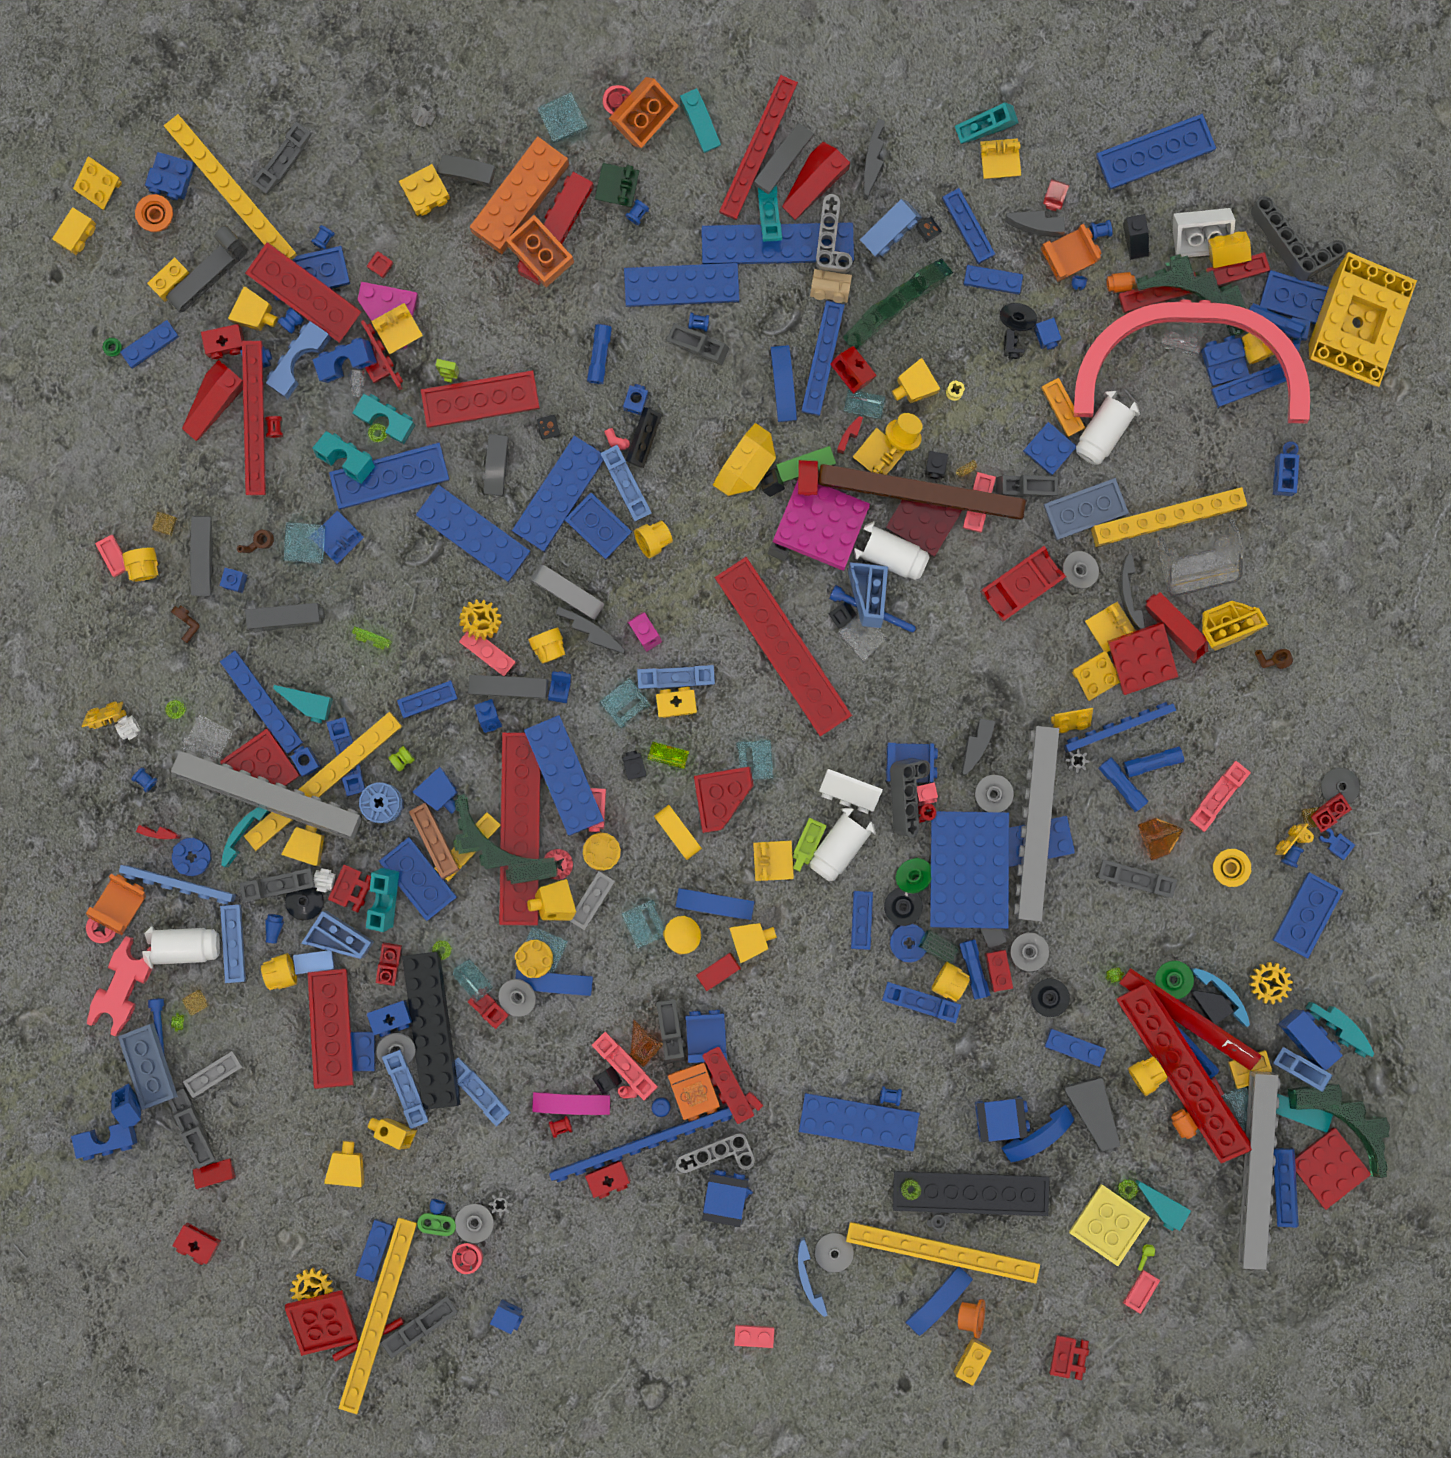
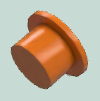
[135,194,173,232]
[958,1299,986,1339]

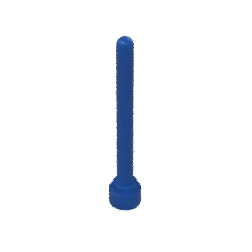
[829,585,916,632]
[148,998,165,1056]

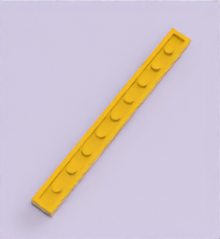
[163,114,297,259]
[244,712,403,851]
[338,1217,417,1414]
[846,1222,1040,1284]

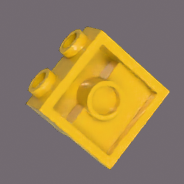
[399,164,450,216]

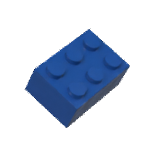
[1278,1009,1343,1071]

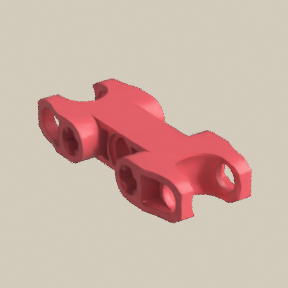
[87,936,154,1036]

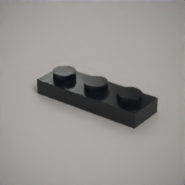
[626,407,662,468]

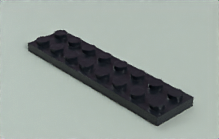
[402,951,461,1110]
[893,1171,1049,1216]

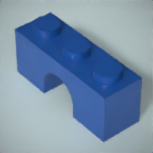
[313,338,377,383]
[71,1123,138,1161]

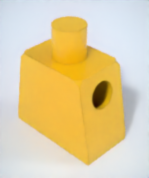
[228,287,278,331]
[891,358,940,403]
[281,825,324,866]
[527,879,576,921]
[729,923,777,963]
[368,1117,417,1150]
[324,1141,364,1187]

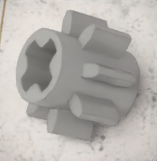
[411,102,435,127]
[1065,749,1090,773]
[489,1191,514,1216]

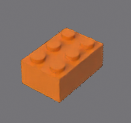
[609,77,679,148]
[506,215,574,288]

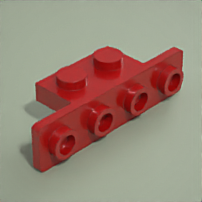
[361,320,403,390]
[702,1047,754,1124]

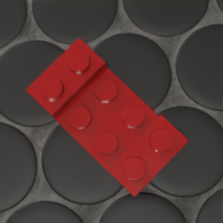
[980,546,1066,622]

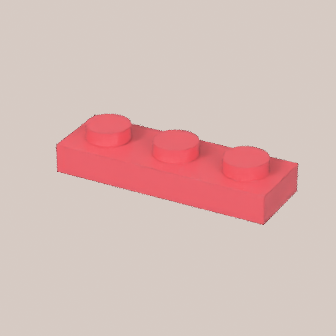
[963,472,996,533]
[459,631,516,676]

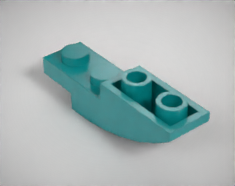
[1305,1002,1374,1058]

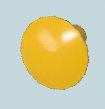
[582,832,621,871]
[663,916,701,955]
[515,940,553,978]

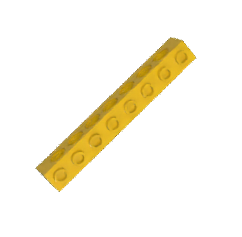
[1091,487,1247,547]

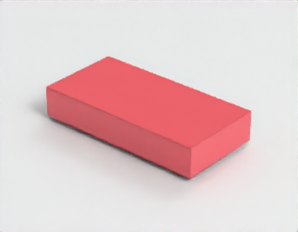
[95,535,126,577]
[1123,1270,1160,1314]

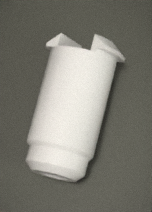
[1076,391,1140,465]
[853,521,930,580]
[810,808,876,881]
[142,927,220,968]

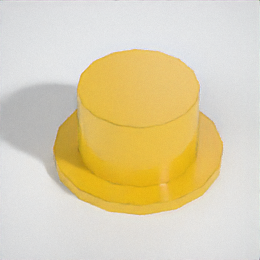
[885,413,923,451]
[1213,849,1251,887]

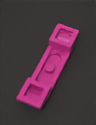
[532,1092,610,1115]

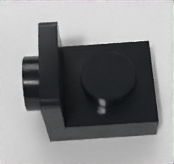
[1003,329,1025,359]
[925,451,948,480]
[622,750,647,780]

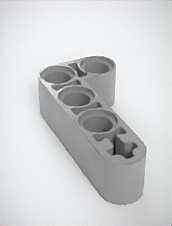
[816,194,852,274]
[529,564,605,621]
[676,1132,755,1173]

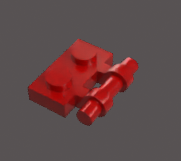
[328,864,371,913]
[1049,1335,1090,1380]

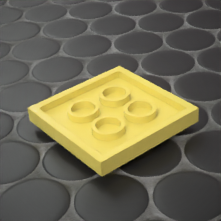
[1069,1184,1150,1266]

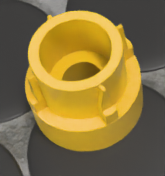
[1242,333,1274,365]
[634,521,673,559]
[122,548,158,582]
[528,627,565,664]
[261,953,298,990]
[931,962,970,1002]
[1128,1056,1167,1097]

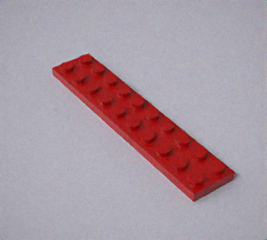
[714,557,852,737]
[499,732,541,925]
[1116,982,1252,1163]

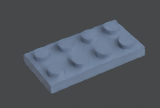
[1043,478,1129,541]
[118,1023,178,1110]

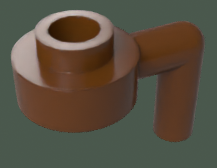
[237,529,274,554]
[170,605,200,643]
[1255,649,1293,669]

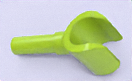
[1138,1244,1155,1271]

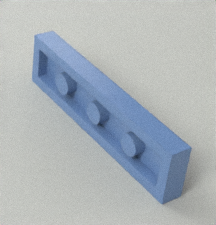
[220,904,246,983]

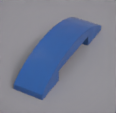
[770,345,797,422]
[326,717,365,796]
[676,888,754,920]
[515,969,593,996]
[882,982,961,1023]
[1002,1105,1074,1162]
[905,1266,973,1336]

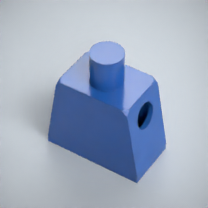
[413,767,460,814]

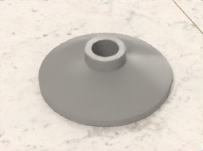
[1063,551,1099,589]
[975,775,1014,812]
[1010,933,1049,971]
[499,979,536,1017]
[376,1033,415,1065]
[455,1204,494,1243]
[815,1233,854,1272]

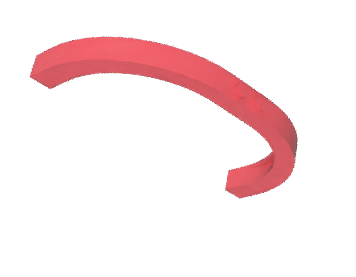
[1074,300,1310,424]

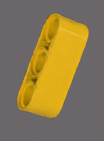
[654,805,702,860]

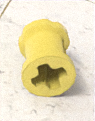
[946,380,965,401]

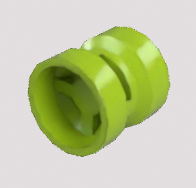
[388,746,415,772]

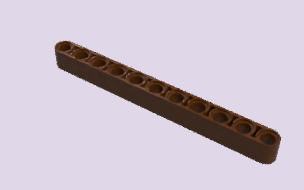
[818,464,1027,520]

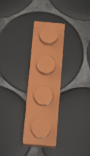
[409,802,460,879]

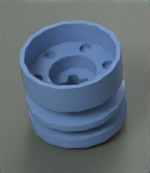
[359,783,404,823]

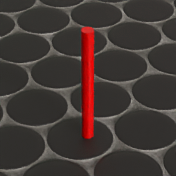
[332,1317,404,1362]

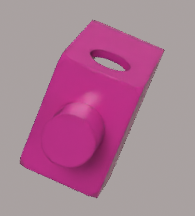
[627,612,662,652]

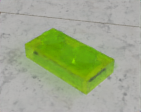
[352,626,392,650]
[647,742,689,769]

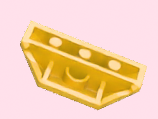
[712,423,776,496]
[1202,601,1269,651]

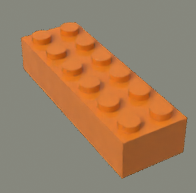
[470,136,569,255]

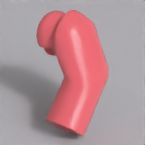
[604,428,630,451]
[618,1086,638,1099]

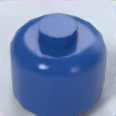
[651,1097,671,1117]

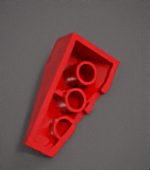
[782,142,850,220]
[182,360,243,441]

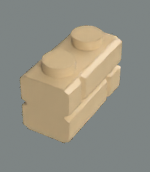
[810,269,852,303]

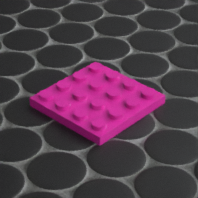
[773,481,870,571]

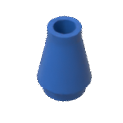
[265,914,284,944]

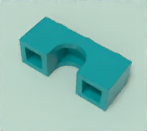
[352,394,416,445]
[312,431,375,484]
[366,868,399,932]

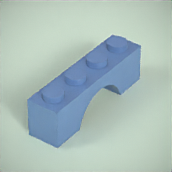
[266,321,331,399]

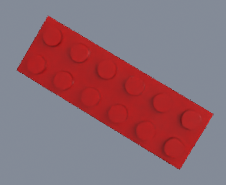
[245,242,362,343]
[421,370,540,428]
[308,969,354,1089]

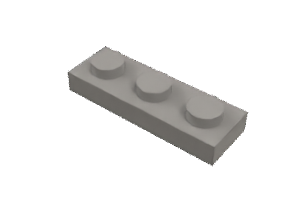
[570,871,615,930]
[183,1050,244,1098]

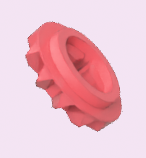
[542,849,573,880]
[86,918,116,943]

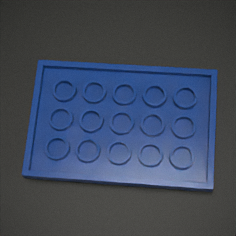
[930,811,1009,929]

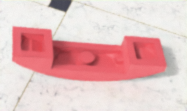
[1189,761,1251,832]
[592,1032,658,1101]

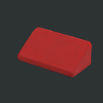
[193,1158,236,1189]

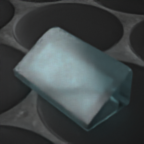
[844,389,885,419]
[453,959,493,1002]

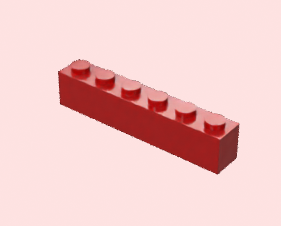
[517,172,594,286]

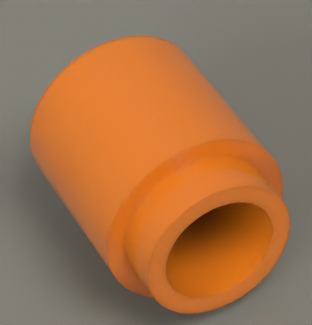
[1106,272,1135,293]
[1170,1109,1198,1139]

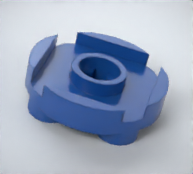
[172,838,212,876]
[890,924,929,962]

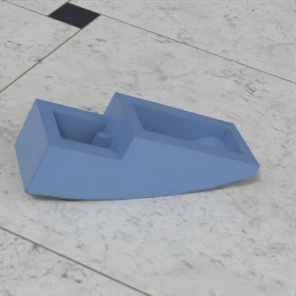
[1273,1047,1333,1092]

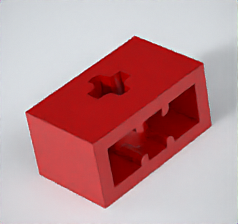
[201,324,244,359]
[830,346,877,394]
[984,949,1013,992]
[585,1159,631,1199]
[172,1222,221,1265]

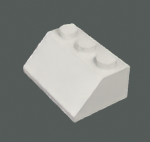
[1173,208,1235,258]
[819,769,883,814]

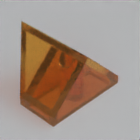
[1138,818,1184,861]
[629,1020,663,1067]

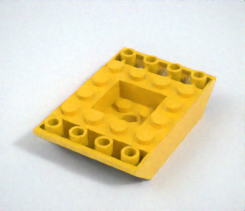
[1308,252,1417,387]

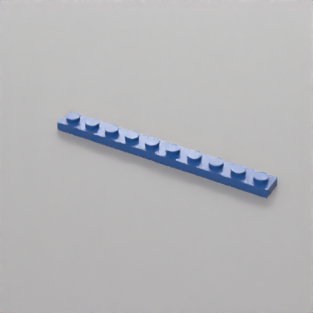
[549,1107,732,1182]

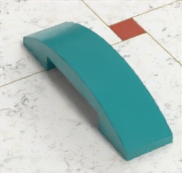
[757,185,782,242]
[221,807,270,867]
[1276,1093,1334,1132]

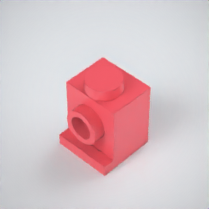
[917,782,938,806]

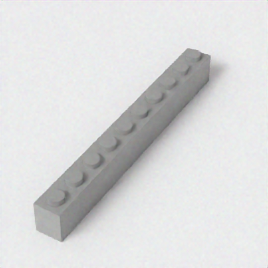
[1013,726,1059,921]
[171,751,362,841]
[1238,1071,1280,1270]

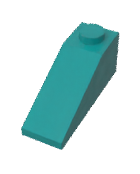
[680,88,721,153]
[955,102,1019,144]
[273,685,333,724]
[1135,1180,1191,1231]

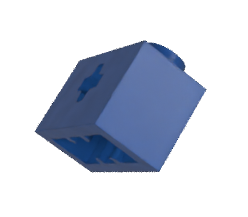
[1273,453,1299,496]
[367,1000,412,1037]
[111,1084,141,1129]
[490,1299,524,1334]

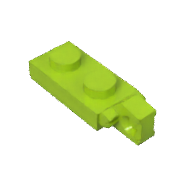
[435,359,459,383]
[793,818,827,872]

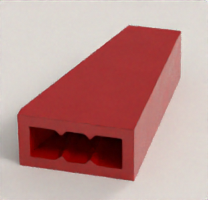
[1146,592,1208,663]

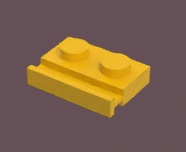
[1228,1050,1272,1089]

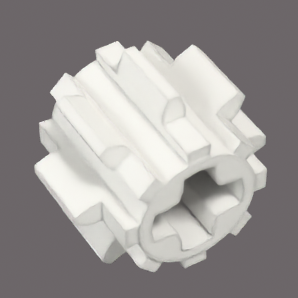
[115,715,141,740]
[314,868,336,892]

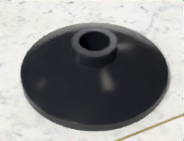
[1000,303,1037,331]
[285,887,324,920]
[884,888,923,926]
[1031,978,1070,1017]

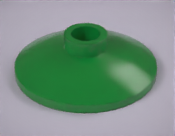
[896,858,932,893]
[1155,961,1194,999]

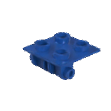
[311,510,364,564]

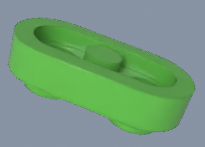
[417,1213,456,1236]

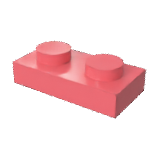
[734,1325,774,1348]

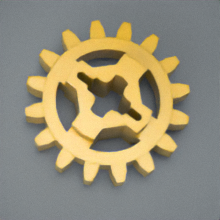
[459,599,501,641]
[1249,962,1293,1004]
[290,1268,334,1301]

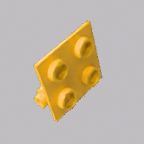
[980,138,1021,179]
[73,156,122,210]
[371,303,423,354]
[853,428,906,475]
[1085,601,1136,652]
[1072,650,1119,701]
[82,702,127,729]
[1051,708,1093,733]
[1275,823,1314,855]
[753,841,794,881]

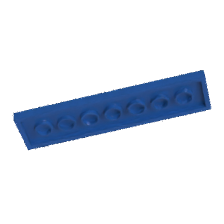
[702,223,854,264]

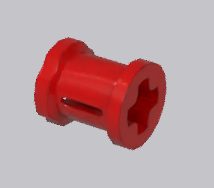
[265,416,283,438]
[918,803,936,823]
[549,1116,573,1138]

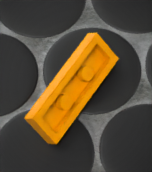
[1041,378,1085,438]

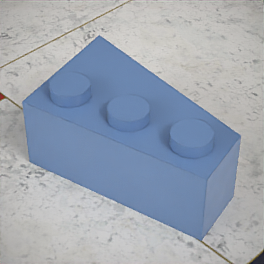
[860,199,922,257]
[848,562,888,628]
[301,910,374,959]

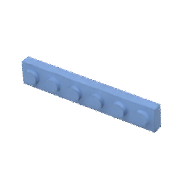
[119,865,236,905]

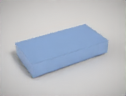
[293,950,335,974]

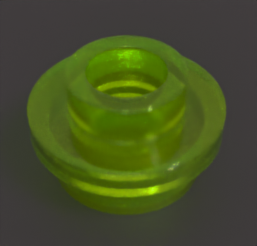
[368,423,387,443]
[165,700,185,719]
[432,940,452,960]
[1105,967,1125,983]
[171,1012,184,1032]
[1118,1179,1138,1199]
[901,1180,921,1200]

